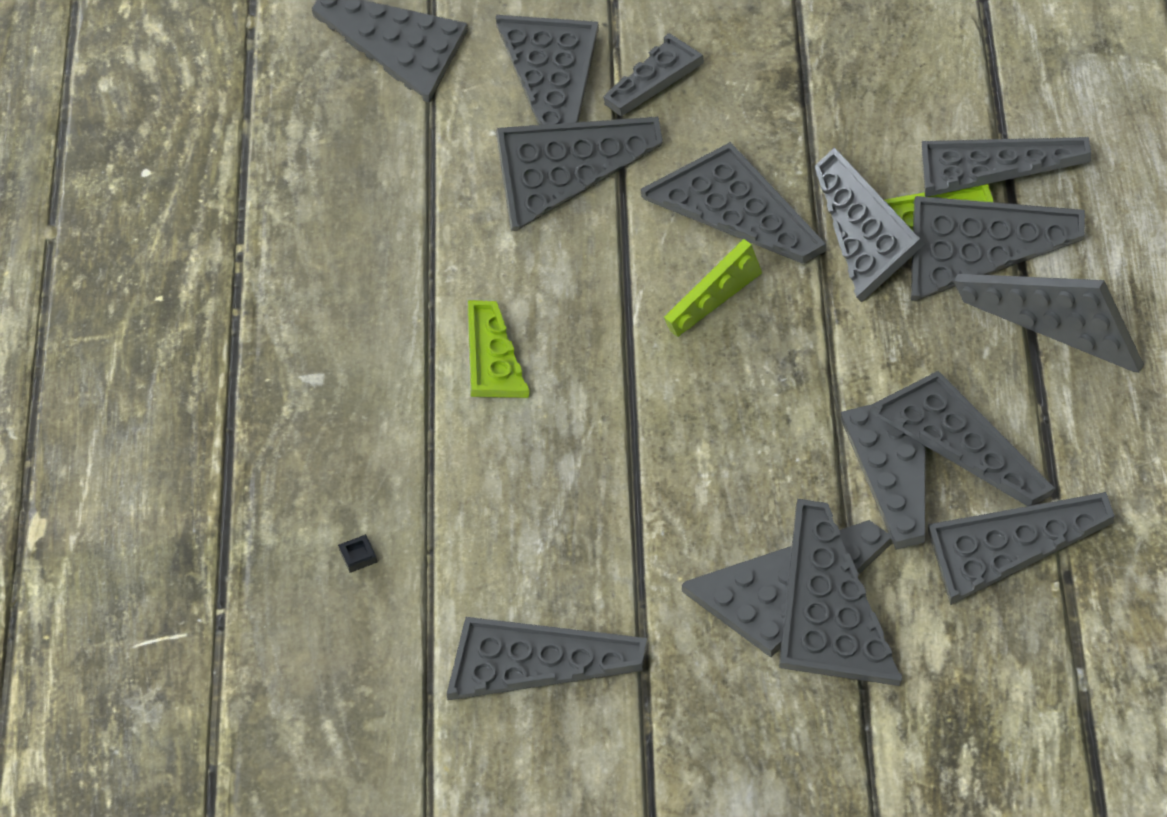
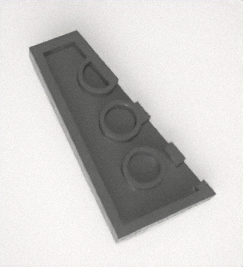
[603,33,704,116]

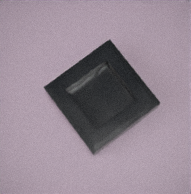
[338,534,378,573]

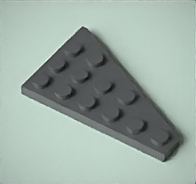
[312,0,468,103]
[496,15,599,125]
[496,117,663,231]
[641,142,826,264]
[911,196,1085,301]
[953,274,1144,373]
[779,499,902,686]
[681,520,892,657]

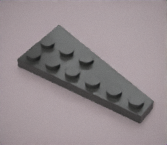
[921,137,1091,197]
[869,371,1055,506]
[840,405,925,550]
[928,492,1114,605]
[447,617,648,701]

